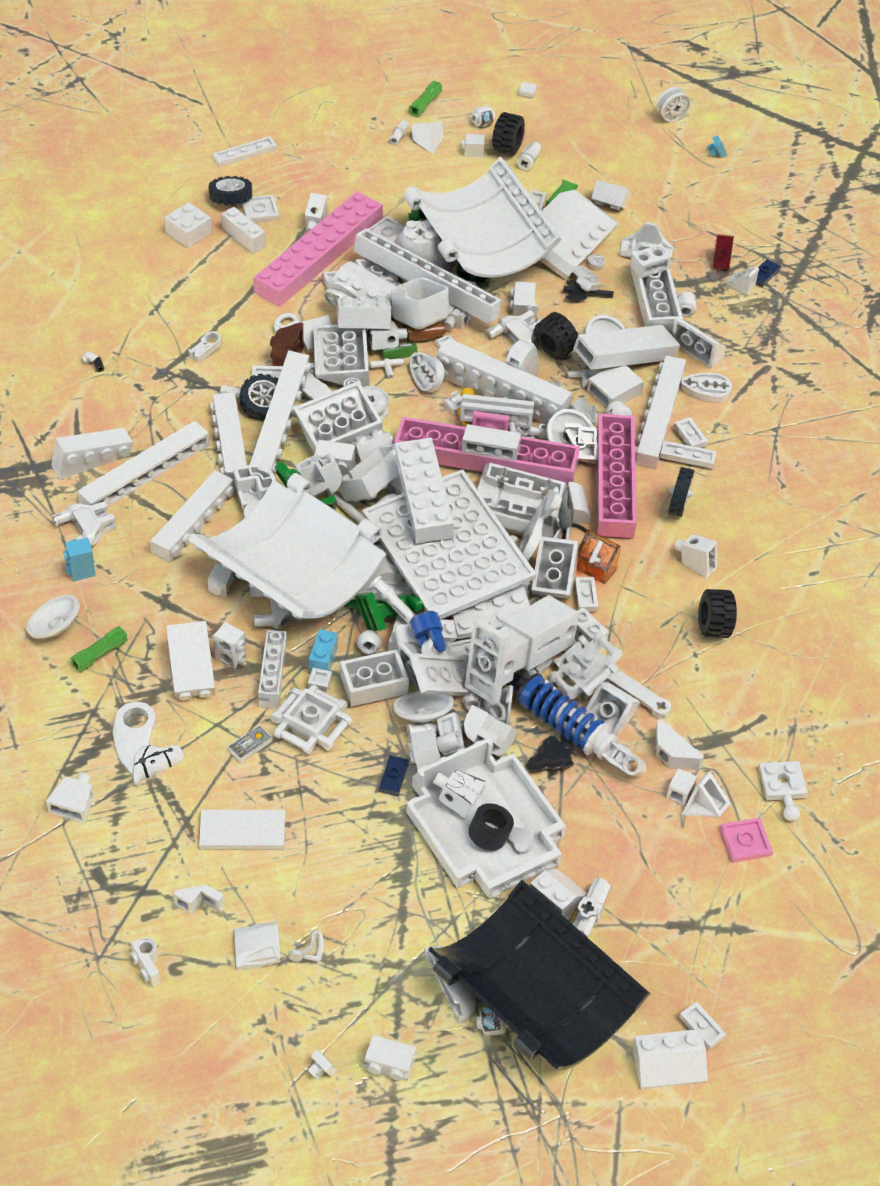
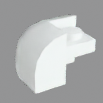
[295,453,342,496]
[233,464,276,510]
[464,705,518,756]

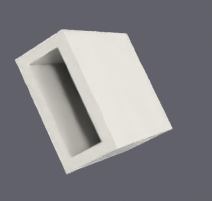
[587,365,644,408]

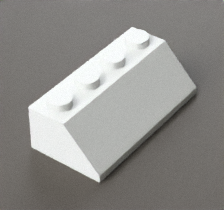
[332,261,396,320]

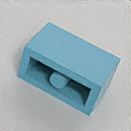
[63,537,96,581]
[309,629,338,674]

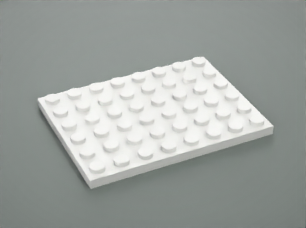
[362,469,536,619]

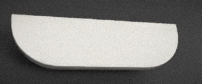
[424,945,477,1024]

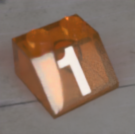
[577,529,621,584]

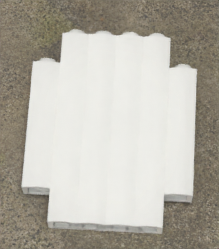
[406,738,566,898]

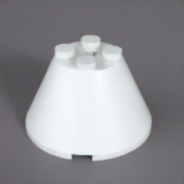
[394,220,452,283]

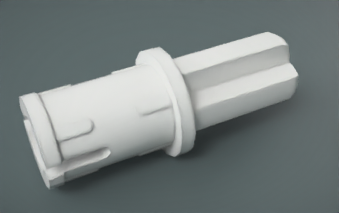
[389,120,409,145]

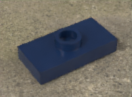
[756,259,781,287]
[379,755,409,797]

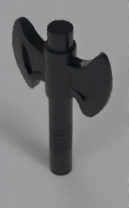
[563,280,614,301]

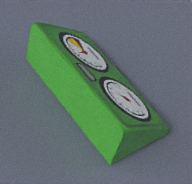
[380,342,418,360]

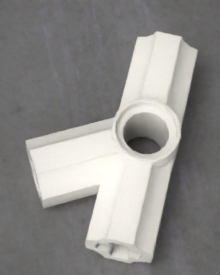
[573,878,611,937]

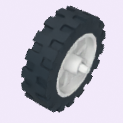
[208,176,252,206]
[239,373,279,421]
[668,467,695,517]

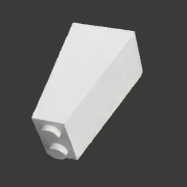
[166,621,215,700]

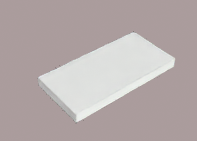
[199,810,285,849]

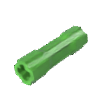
[409,80,442,117]
[70,626,128,672]

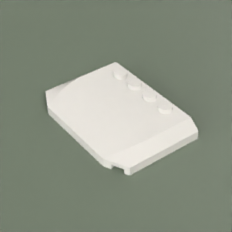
[540,189,620,281]

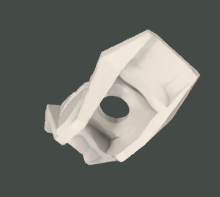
[619,222,674,258]

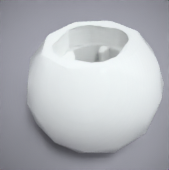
[357,630,382,655]

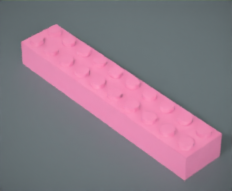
[253,191,383,307]
[394,417,580,485]

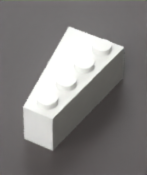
[51,428,133,480]

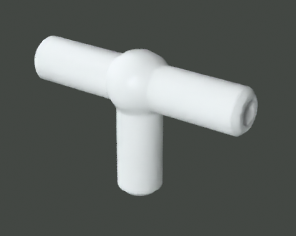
[369,358,404,378]
[567,369,602,389]

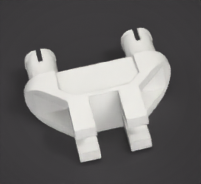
[486,310,541,355]
[52,501,116,547]
[250,587,308,629]

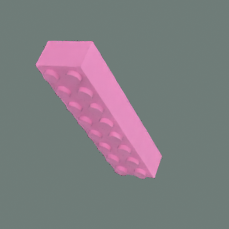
[597,414,636,538]

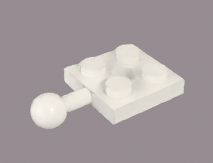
[758,761,808,822]

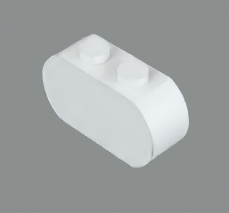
[506,340,540,376]

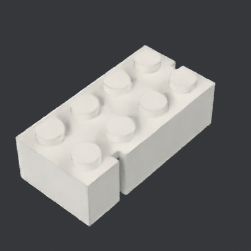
[339,443,399,502]

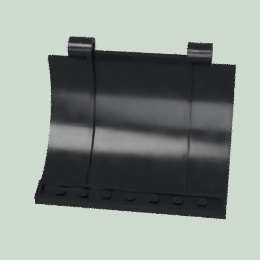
[428,880,651,1070]

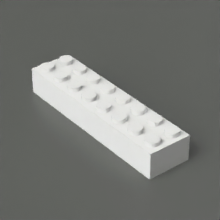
[437,338,572,424]

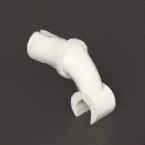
[520,424,547,439]

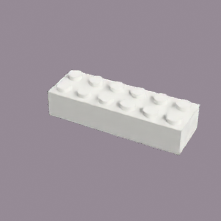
[630,251,683,334]
[395,437,454,544]

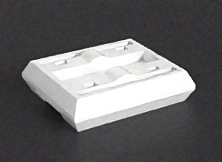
[478,463,568,538]

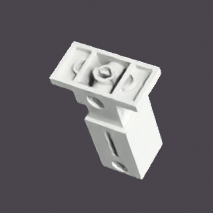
[465,595,579,705]

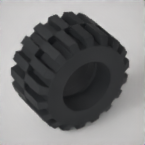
[492,112,525,155]
[534,312,578,360]
[698,589,737,638]

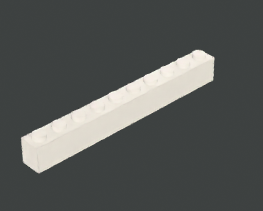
[354,228,502,324]

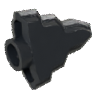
[525,735,574,772]

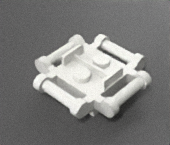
[549,632,623,700]
[270,684,353,754]

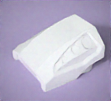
[234,920,281,970]

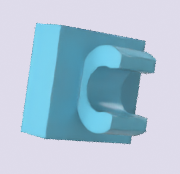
[708,135,727,158]

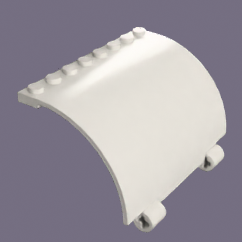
[403,156,563,278]
[189,473,387,620]

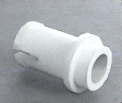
[220,384,241,399]

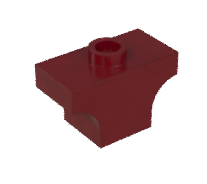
[713,234,734,269]

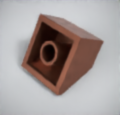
[270,322,304,366]

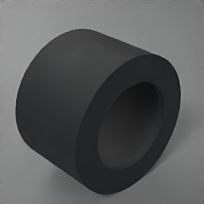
[468,803,514,850]

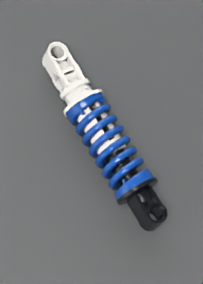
[506,670,646,777]

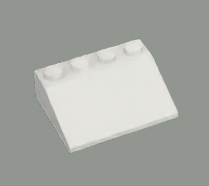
[313,324,370,387]
[293,381,383,455]

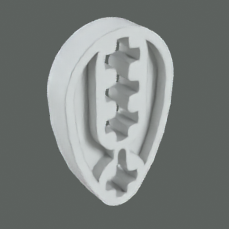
[410,352,444,392]
[680,373,732,403]

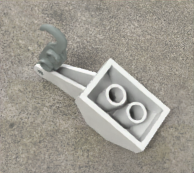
[531,490,579,599]

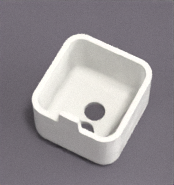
[391,278,449,330]

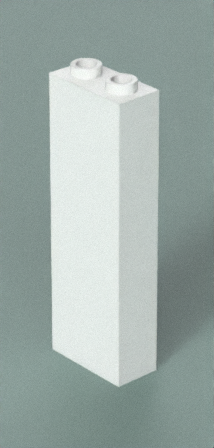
[573,325,680,370]

